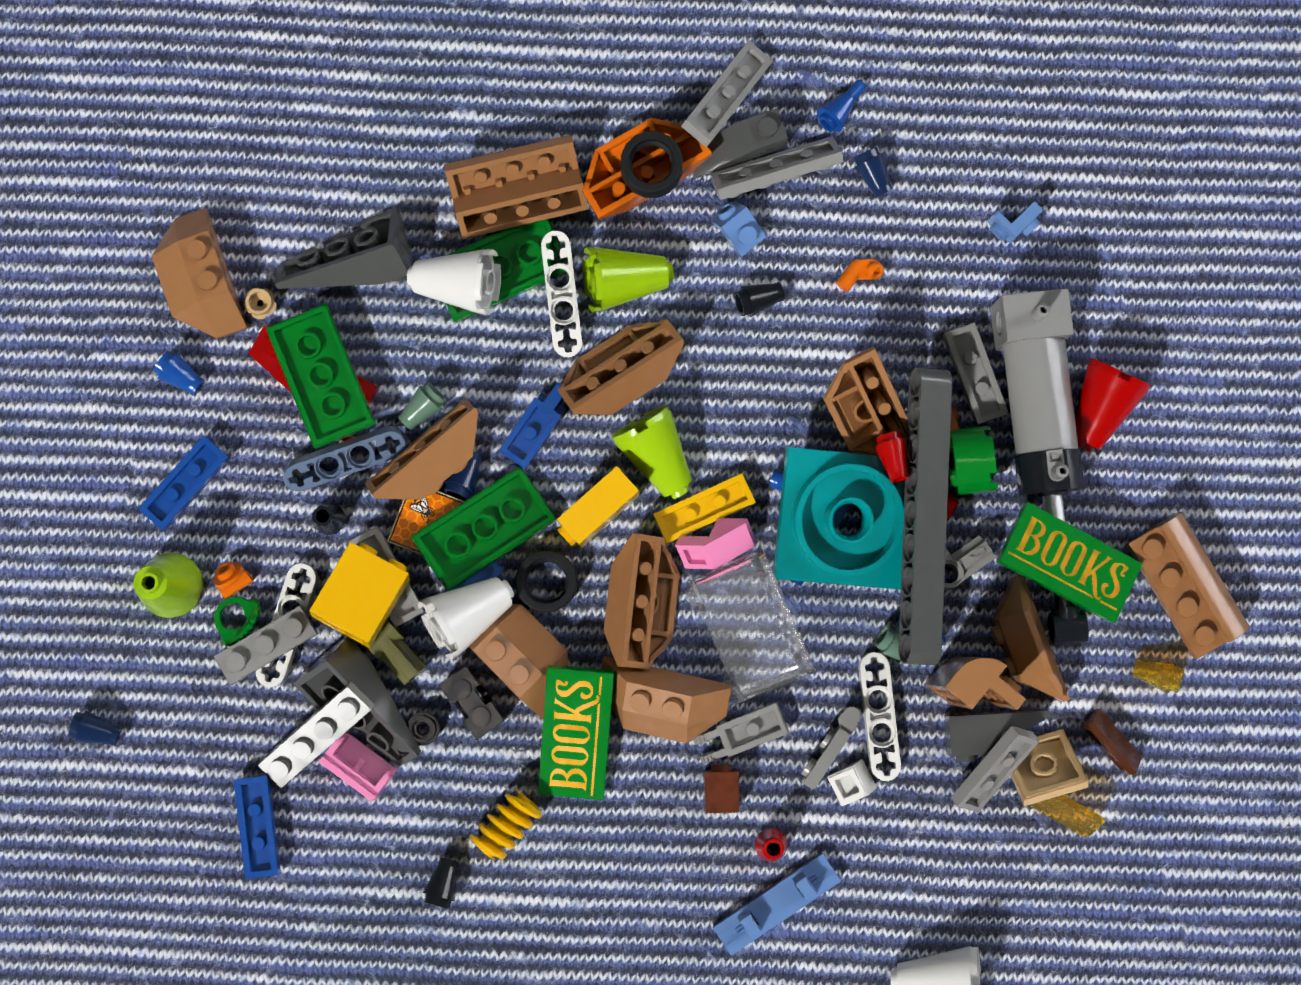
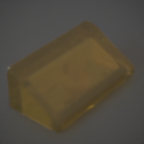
[1030,795,1106,837]

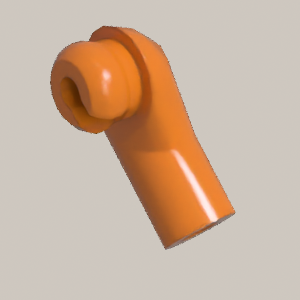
[835,259,884,292]

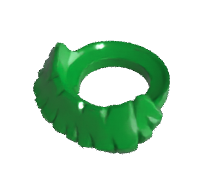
[214,596,261,647]

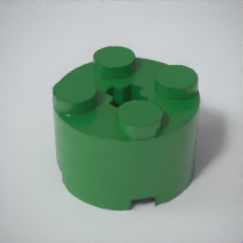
[948,426,998,496]

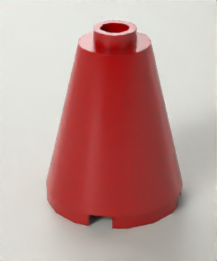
[1075,358,1151,452]

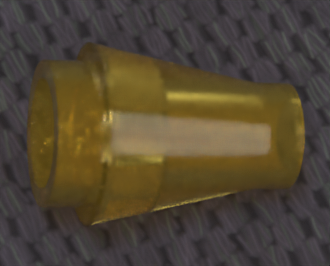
[1132,658,1184,694]

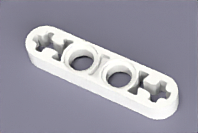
[541,231,582,358]
[256,563,319,687]
[858,652,901,781]

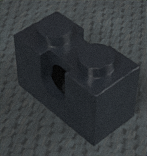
[439,665,507,740]

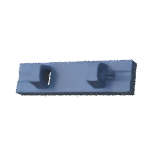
[712,852,841,956]

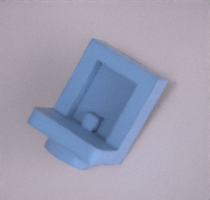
[711,201,767,257]
[988,201,1043,244]

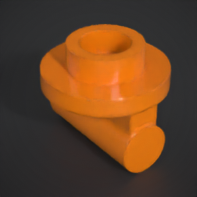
[213,562,254,599]

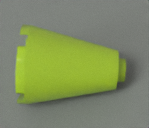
[582,247,674,312]
[612,405,692,499]
[133,553,204,618]

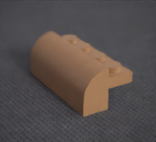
[444,135,588,239]
[1126,512,1250,659]
[924,656,1026,710]

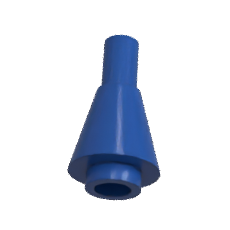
[817,80,866,132]

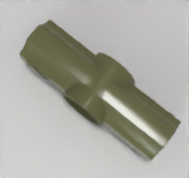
[367,618,427,685]

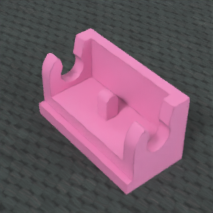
[319,732,398,802]

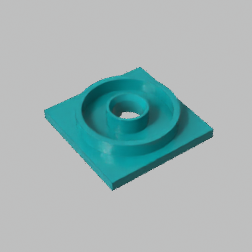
[772,447,905,590]

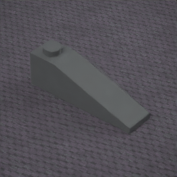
[274,208,412,289]
[293,636,421,766]

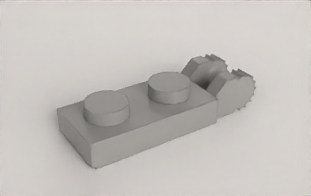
[693,702,790,764]
[801,706,862,790]

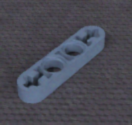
[283,426,406,492]

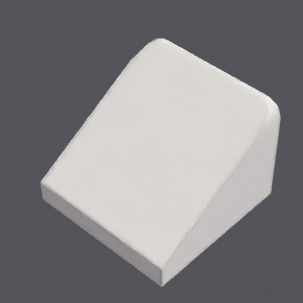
[827,759,877,806]

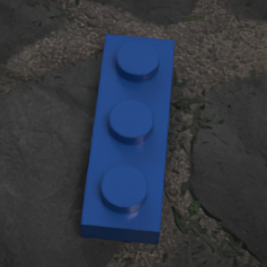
[138,435,230,531]
[234,775,281,880]

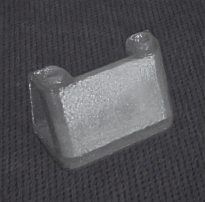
[684,549,815,703]

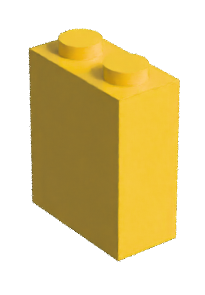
[557,466,640,548]
[309,542,410,648]

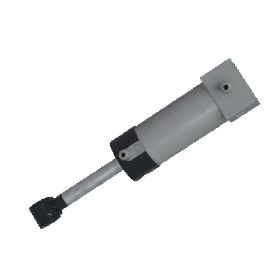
[990,288,1089,646]

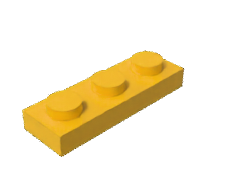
[653,473,756,544]

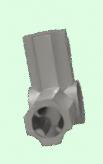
[944,535,996,591]

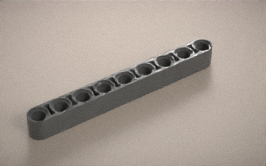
[898,367,952,665]

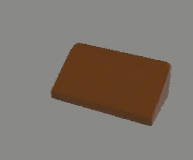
[1081,709,1142,775]

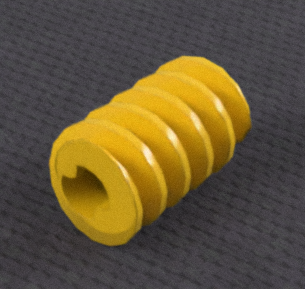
[469,788,542,861]

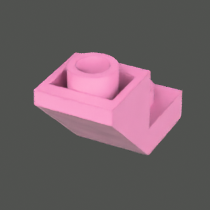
[675,518,757,569]

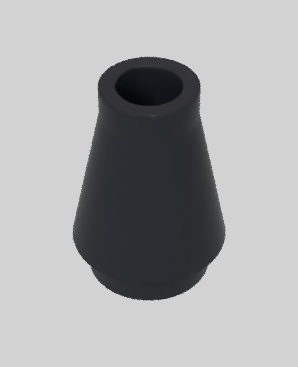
[734,282,785,317]
[313,502,345,535]
[423,857,459,909]

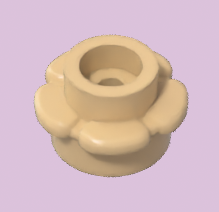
[244,288,277,319]

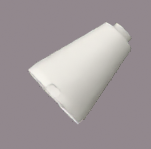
[407,249,501,315]
[418,577,514,660]
[891,946,981,985]

